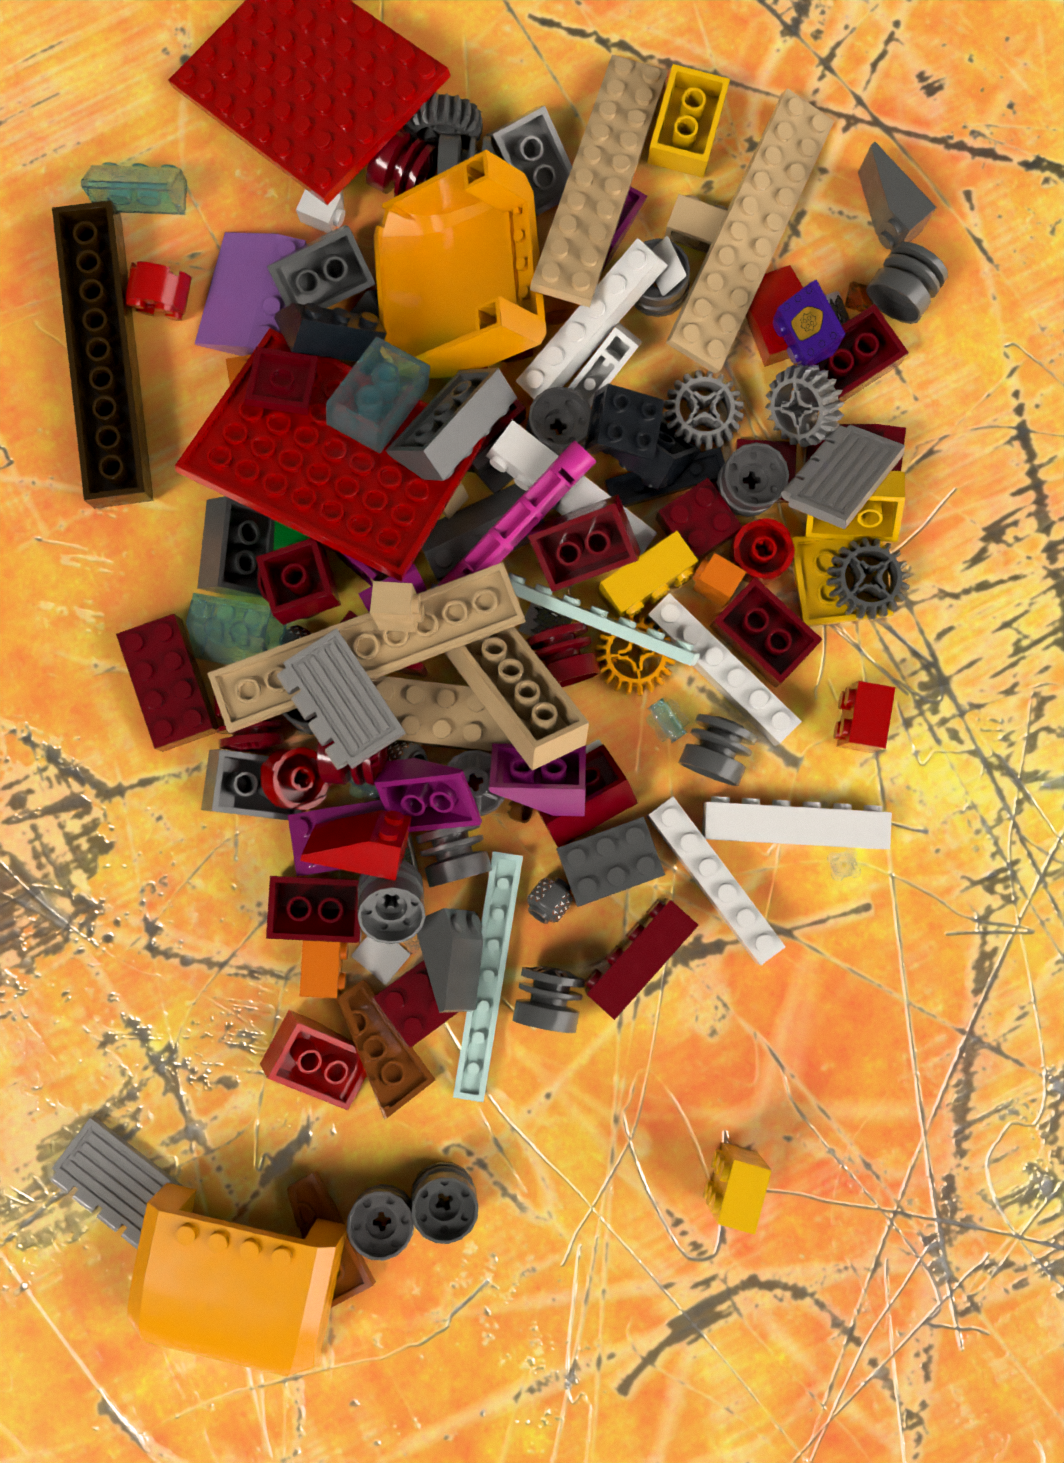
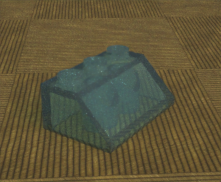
[81,162,187,215]
[186,593,287,665]

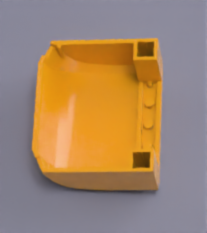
[374,149,547,378]
[127,1183,347,1377]

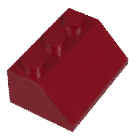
[536,744,638,847]
[266,876,362,943]

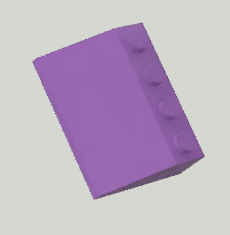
[195,232,307,356]

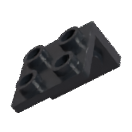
[584,383,664,460]

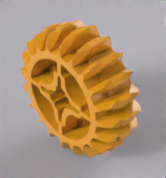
[595,614,676,696]

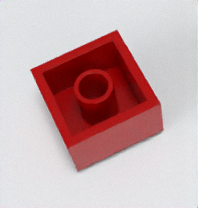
[833,681,896,753]

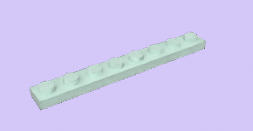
[508,573,700,666]
[453,851,523,1102]

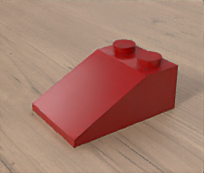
[745,265,804,367]
[300,810,412,881]
[260,1010,367,1110]

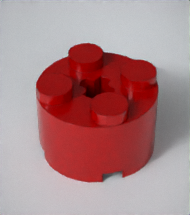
[125,261,192,321]
[729,518,795,585]
[261,747,331,810]

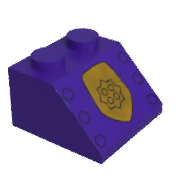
[773,279,845,367]

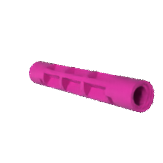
[437,440,596,586]

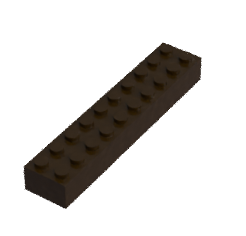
[52,200,154,509]

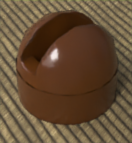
[507,801,533,823]

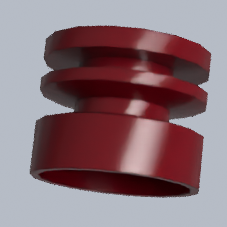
[366,129,438,197]
[525,622,601,687]
[214,696,284,752]
[317,741,387,786]

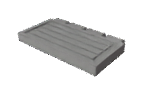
[781,425,905,529]
[277,628,406,770]
[50,1116,183,1249]

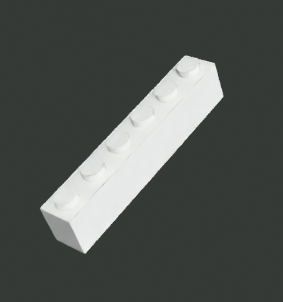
[516,238,668,399]
[486,420,657,555]
[646,593,802,746]
[646,796,786,965]
[702,796,892,850]

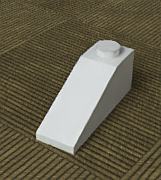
[296,189,346,233]
[568,323,642,407]

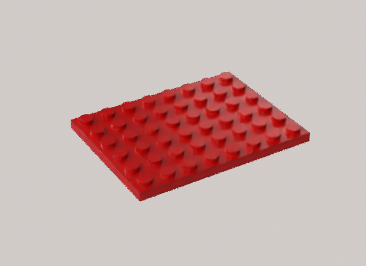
[168,0,451,205]
[175,328,487,582]

